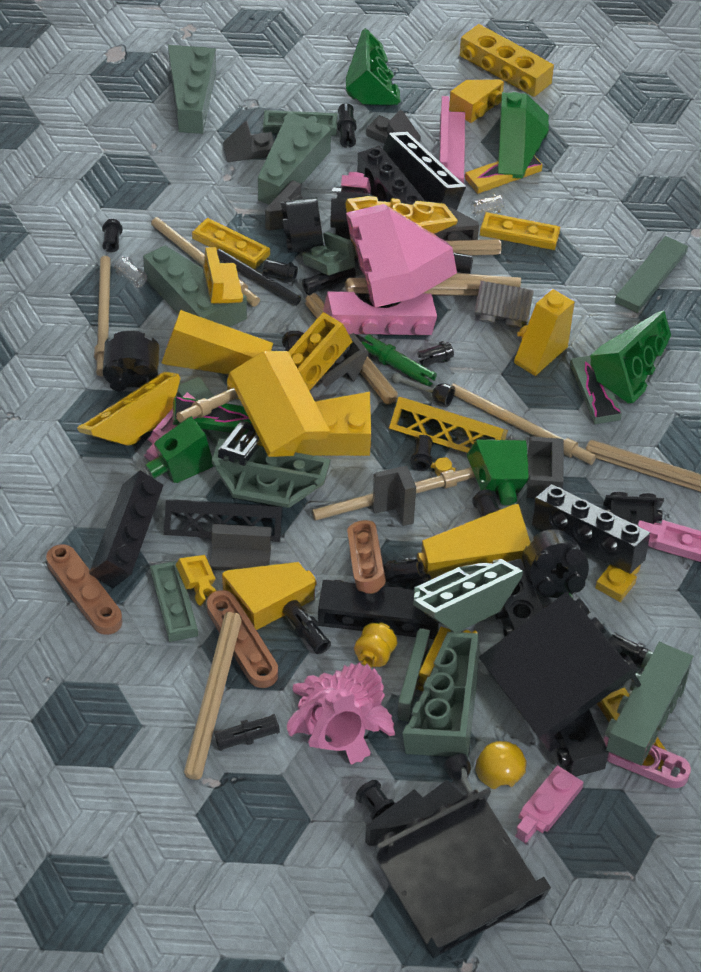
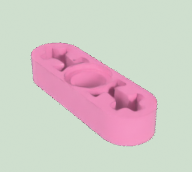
[603,736,691,788]

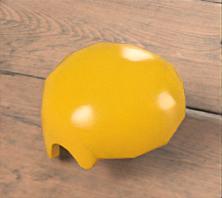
[475,741,527,789]

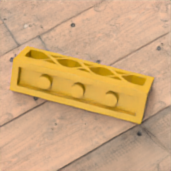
[389,397,508,453]

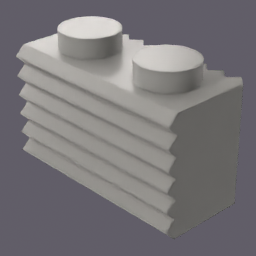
[475,281,534,328]

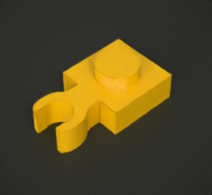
[176,555,216,606]
[595,564,641,602]

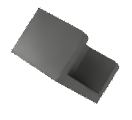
[526,437,564,499]

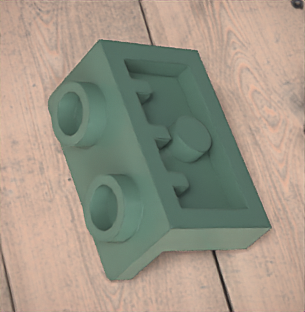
[302,232,356,275]

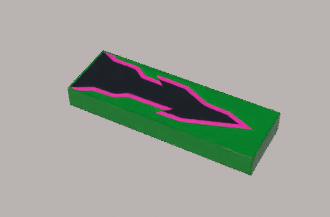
[173,396,256,435]

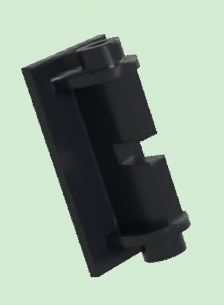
[603,492,664,524]

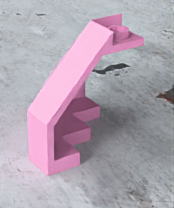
[346,204,457,308]

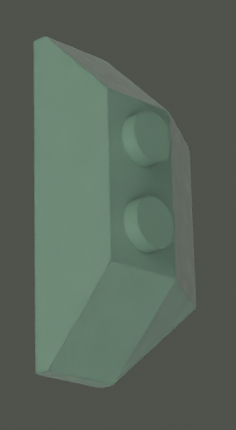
[212,438,331,508]
[413,559,523,632]

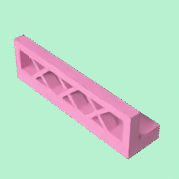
[439,96,465,184]

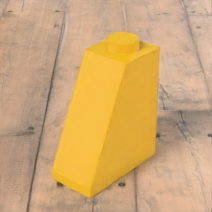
[514,289,575,376]
[222,562,317,630]

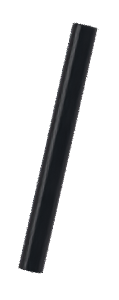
[217,249,301,306]

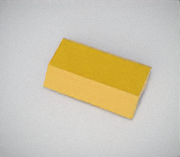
[228,351,330,457]

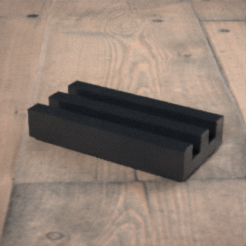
[218,420,262,466]

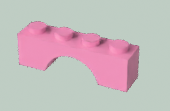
[323,291,437,335]

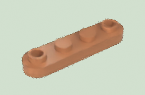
[347,520,386,594]
[46,544,122,635]
[207,590,278,688]

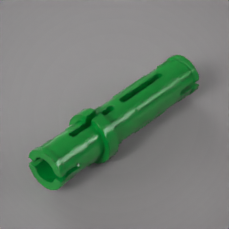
[362,334,437,387]

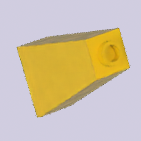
[161,310,273,374]
[417,504,530,580]

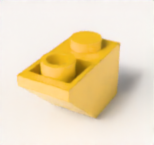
[449,79,504,123]

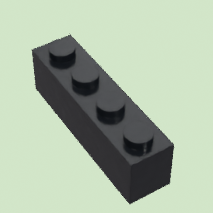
[383,132,466,210]
[89,470,164,588]
[318,580,439,640]

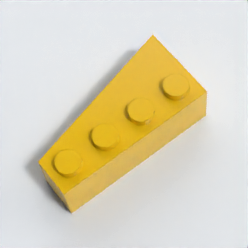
[260,392,371,456]

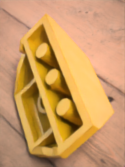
[77,372,181,446]

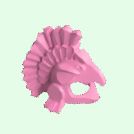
[287,662,395,765]

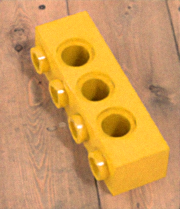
[459,24,554,97]
[288,312,353,391]

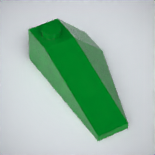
[346,28,400,105]
[498,92,549,179]
[590,311,671,404]

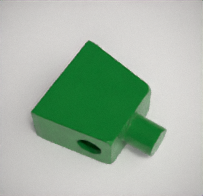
[145,416,214,483]
[467,440,529,506]

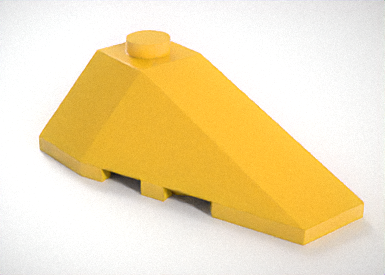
[345,196,458,247]

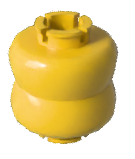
[354,623,397,668]

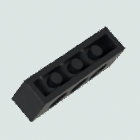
[357,145,425,205]
[532,484,651,574]

